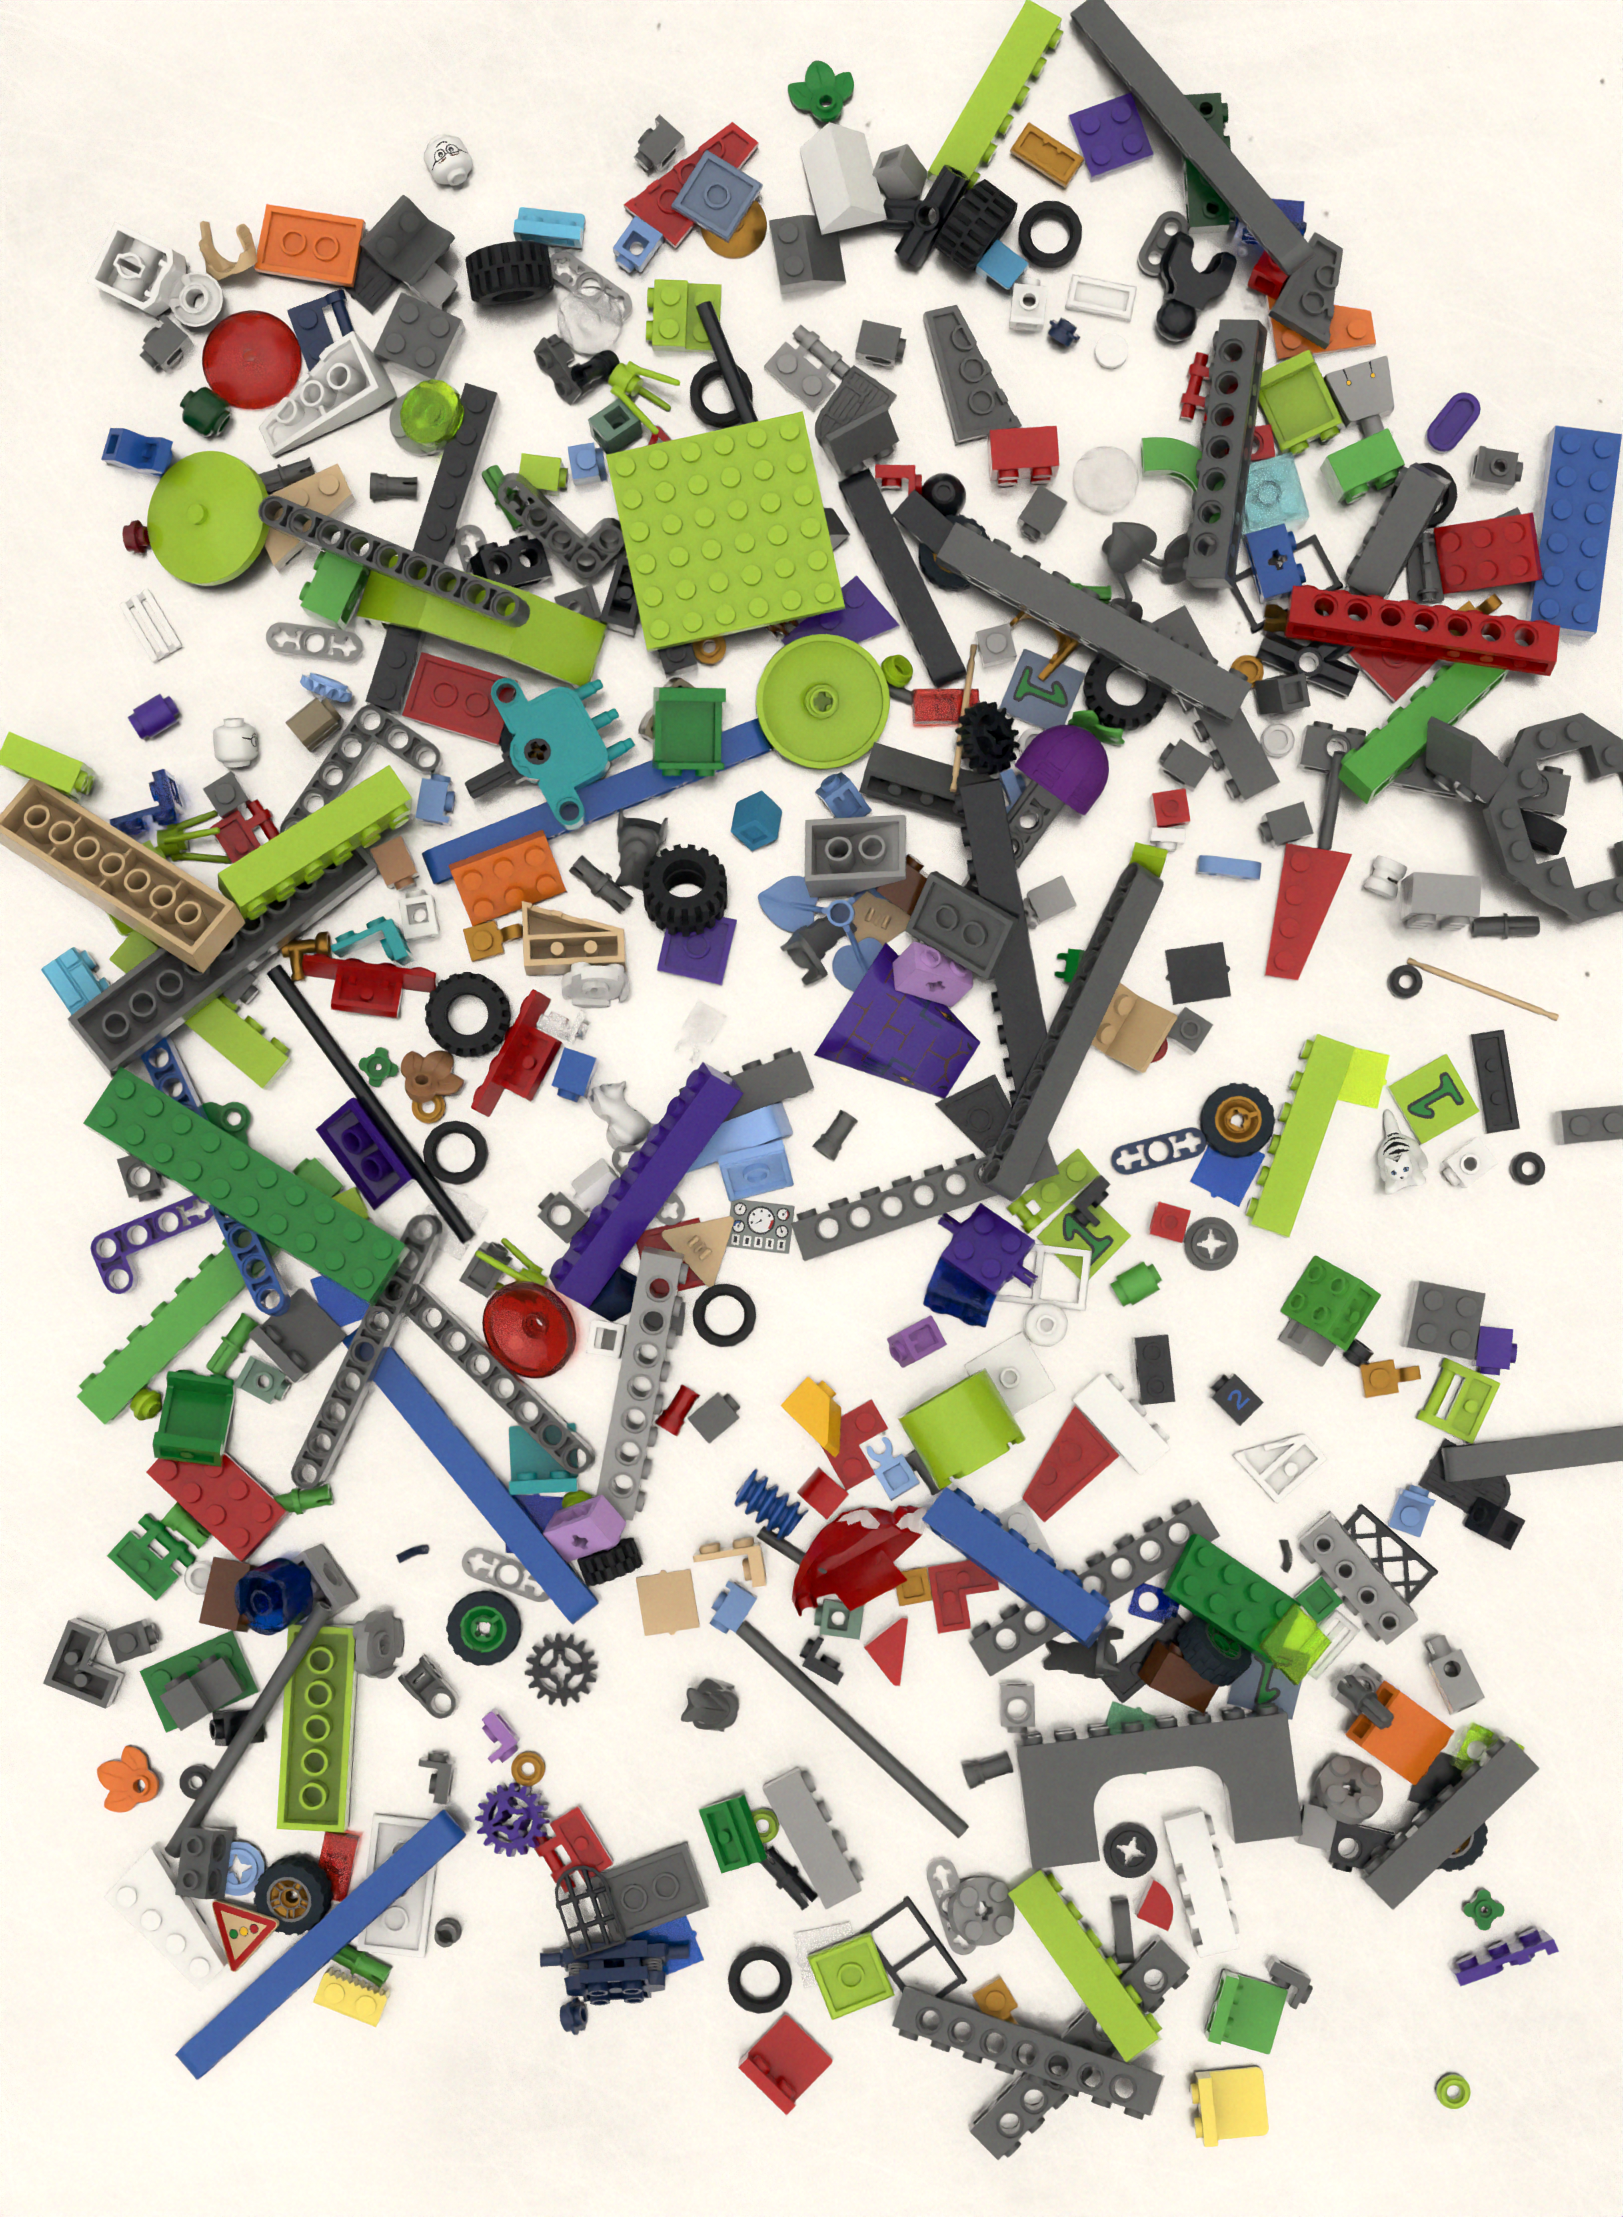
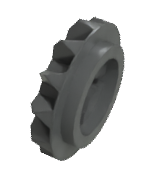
[1184,1217,1238,1271]

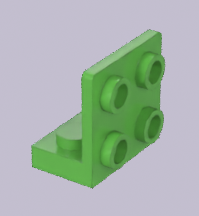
[1281,1256,1381,1352]
[1204,1970,1288,2054]

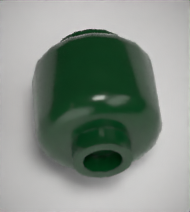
[180,387,232,437]

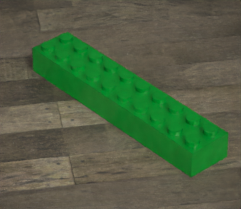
[83,1066,410,1307]

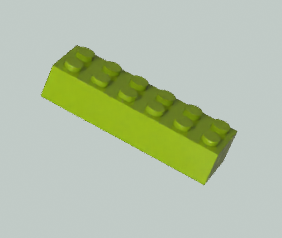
[217,765,412,920]
[276,1622,357,1833]

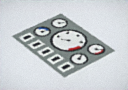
[726,1199,795,1254]

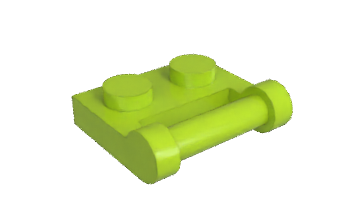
[1417,1358,1501,1444]

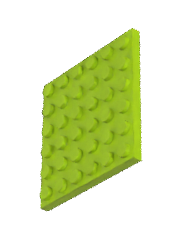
[606,411,845,652]

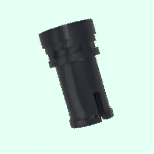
[571,350,620,387]

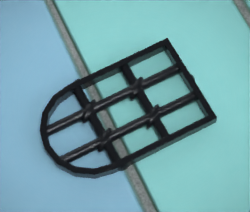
[555,1865,626,1960]

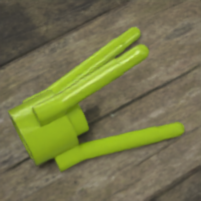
[608,361,680,435]
[157,810,232,864]
[475,1238,548,1301]

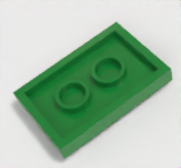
[139,1630,260,1733]

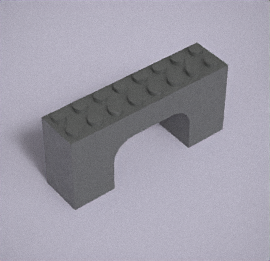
[1014,1703,1303,1870]

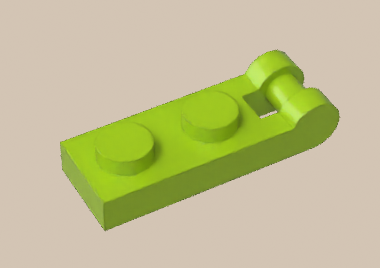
[1007,1148,1100,1233]

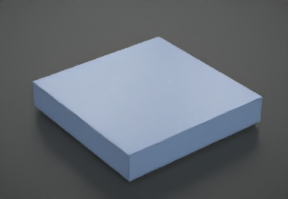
[717,1140,794,1201]

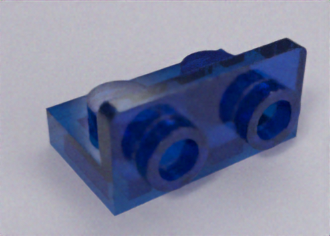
[923,1257,998,1328]

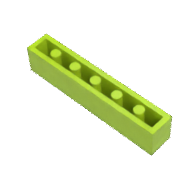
[927,0,1064,198]
[109,930,292,1090]
[1245,1034,1355,1238]
[1008,1870,1163,2063]

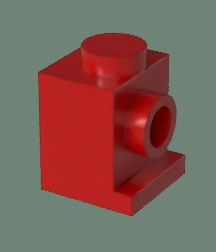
[1247,250,1289,300]

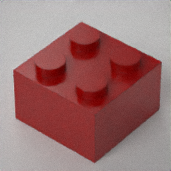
[987,426,1060,486]

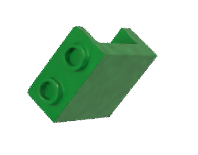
[652,687,726,776]
[152,1370,236,1467]

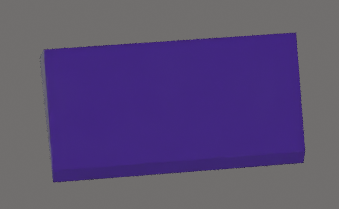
[315,1097,416,1210]

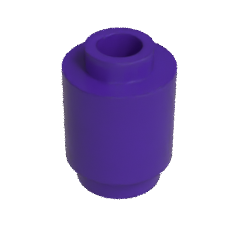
[128,693,180,739]

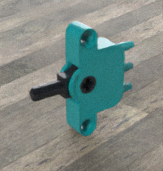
[465,678,635,830]

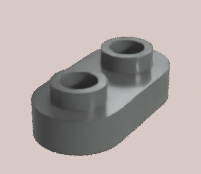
[1138,211,1188,276]

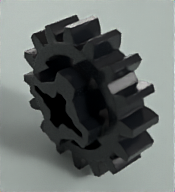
[955,701,1020,775]
[525,1632,598,1707]

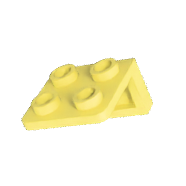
[1190,2067,1269,2147]

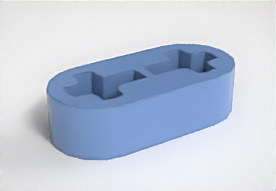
[1197,855,1262,880]

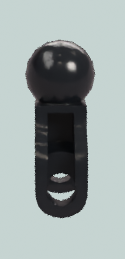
[1155,231,1237,342]

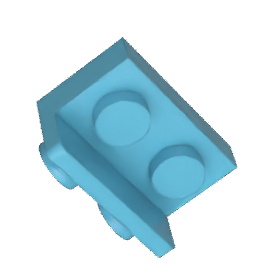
[513,207,585,248]

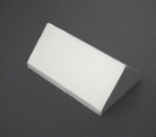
[800,122,887,235]

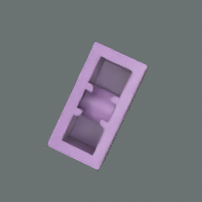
[893,942,973,1007]
[542,1495,627,1562]

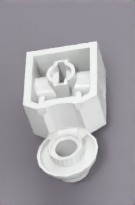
[86,222,223,327]

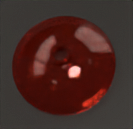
[202,310,302,411]
[482,1281,576,1379]

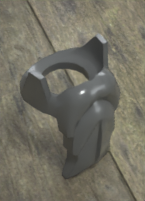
[615,809,668,891]
[780,916,857,985]
[1043,1625,1124,1679]
[681,1679,739,1732]

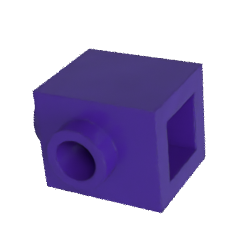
[1471,1326,1517,1375]

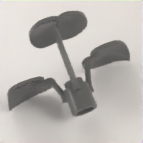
[1102,522,1209,623]

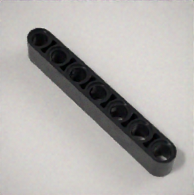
[838,468,967,689]

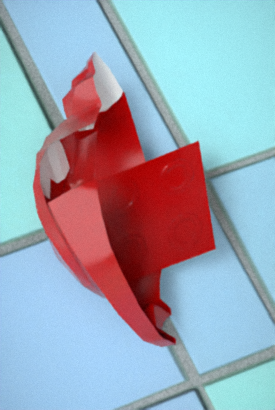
[791,1505,927,1617]

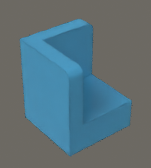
[976,239,1029,290]
[731,790,782,851]

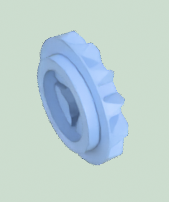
[300,672,353,702]
[225,1841,265,1896]

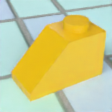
[780,1376,841,1457]

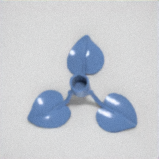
[758,854,907,991]

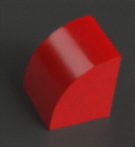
[797,1467,849,1520]
[1135,1876,1174,1931]

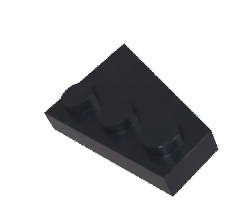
[935,1074,1012,1156]

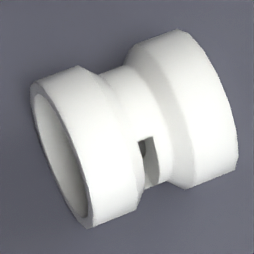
[1364,855,1408,899]

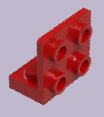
[738,2014,833,2116]

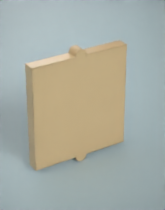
[636,1569,700,1636]

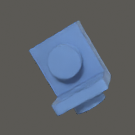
[815,772,872,818]
[1387,1485,1436,1537]

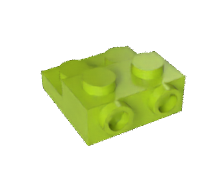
[646,279,722,353]

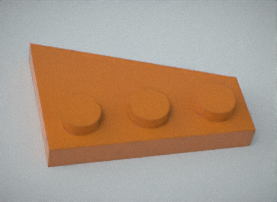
[1266,296,1376,362]

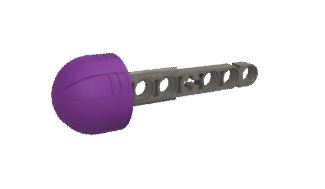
[919,725,1109,946]

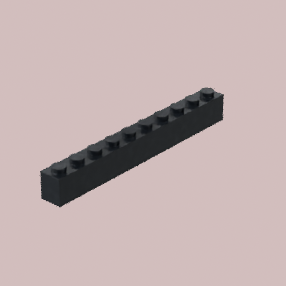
[365,383,500,716]
[955,778,1047,1109]

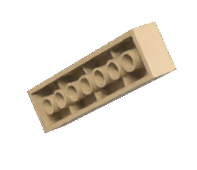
[0,778,245,973]

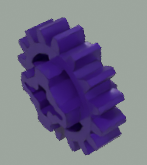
[475,1783,550,1857]

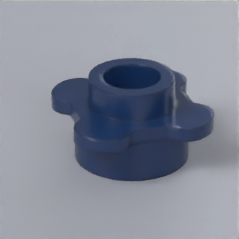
[1047,317,1080,347]
[560,1998,588,2035]

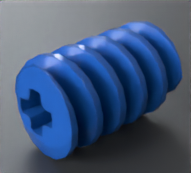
[734,1468,808,1541]

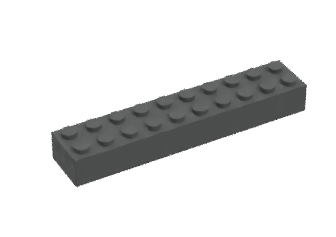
[67,846,378,1078]

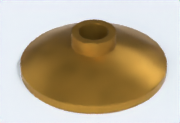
[701,200,767,259]

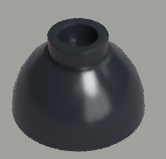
[920,473,966,517]

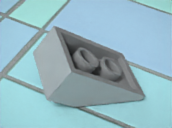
[805,815,906,898]

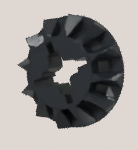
[1104,1824,1158,1878]

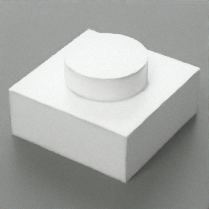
[1149,827,1185,851]

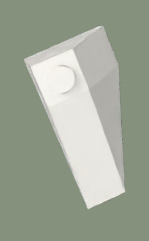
[259,331,397,457]

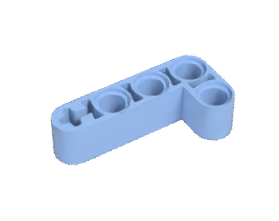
[686,1102,794,1174]

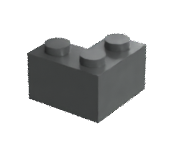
[43,1618,124,1709]
[159,1654,247,1731]

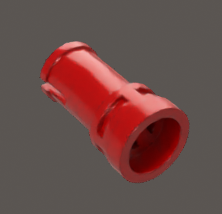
[654,1384,700,1437]

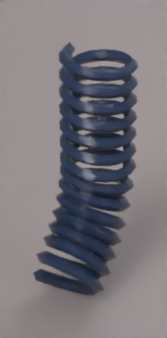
[396,1544,429,1563]

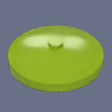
[147,451,269,586]
[755,634,890,769]

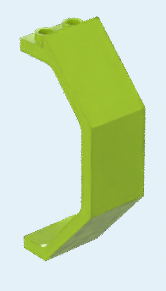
[356,556,608,689]

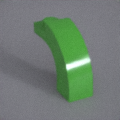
[1140,437,1224,524]

